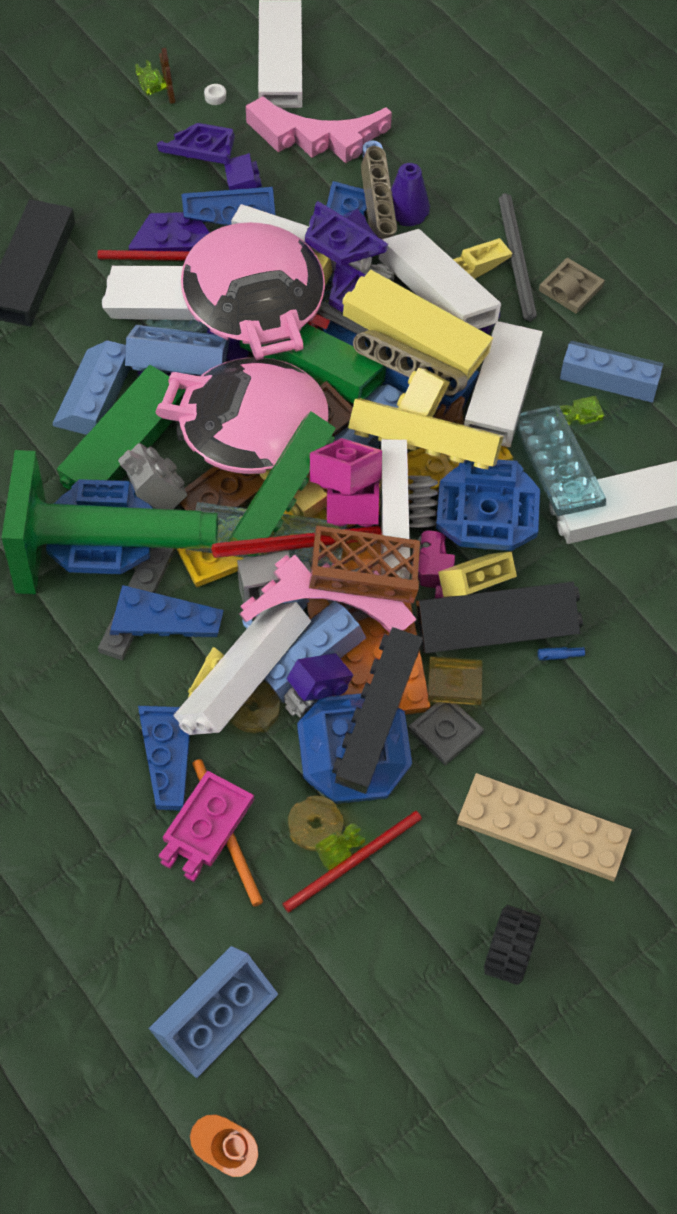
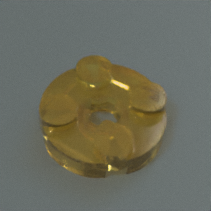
[229,682,280,733]
[288,796,343,851]

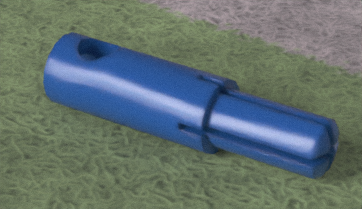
[538,647,585,660]

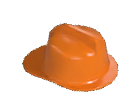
[190,1115,258,1177]

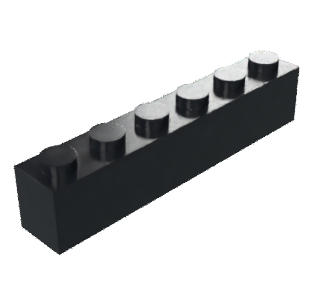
[332,627,423,794]

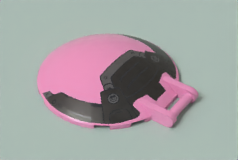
[181,222,325,361]
[156,357,328,474]

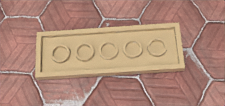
[457,773,632,882]

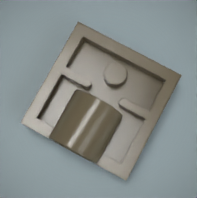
[539,258,605,314]

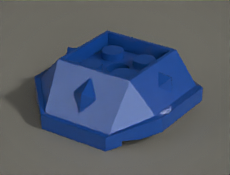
[436,459,540,551]
[46,479,153,574]
[297,693,412,804]

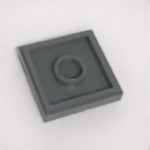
[408,694,484,766]

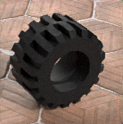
[484,905,541,985]

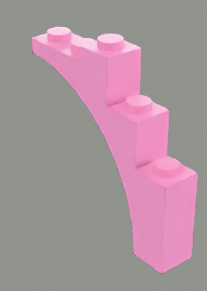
[246,97,392,163]
[239,555,416,633]

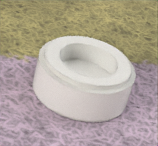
[204,84,226,105]

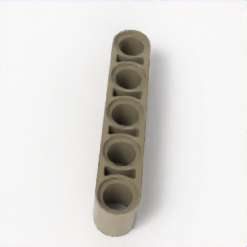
[361,146,397,240]
[353,330,467,395]

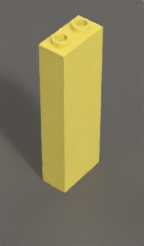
[342,270,493,381]

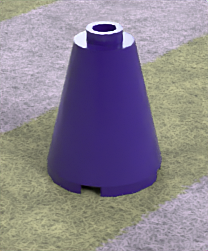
[391,163,430,226]

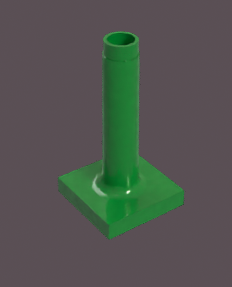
[2,450,218,594]

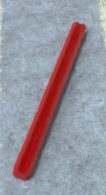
[211,526,382,558]

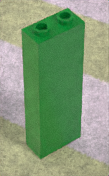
[240,323,386,404]
[57,365,186,490]

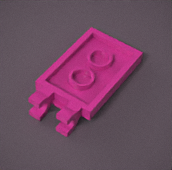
[159,771,255,882]

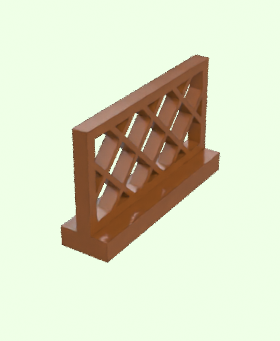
[309,526,420,603]

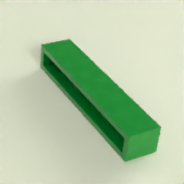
[227,411,336,556]

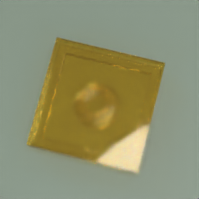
[428,657,482,705]

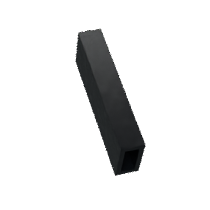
[0,199,75,327]
[416,582,583,653]

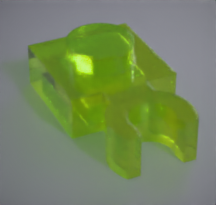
[135,60,167,95]
[558,395,604,425]
[315,823,365,871]

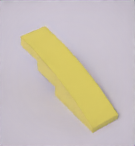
[453,238,512,279]

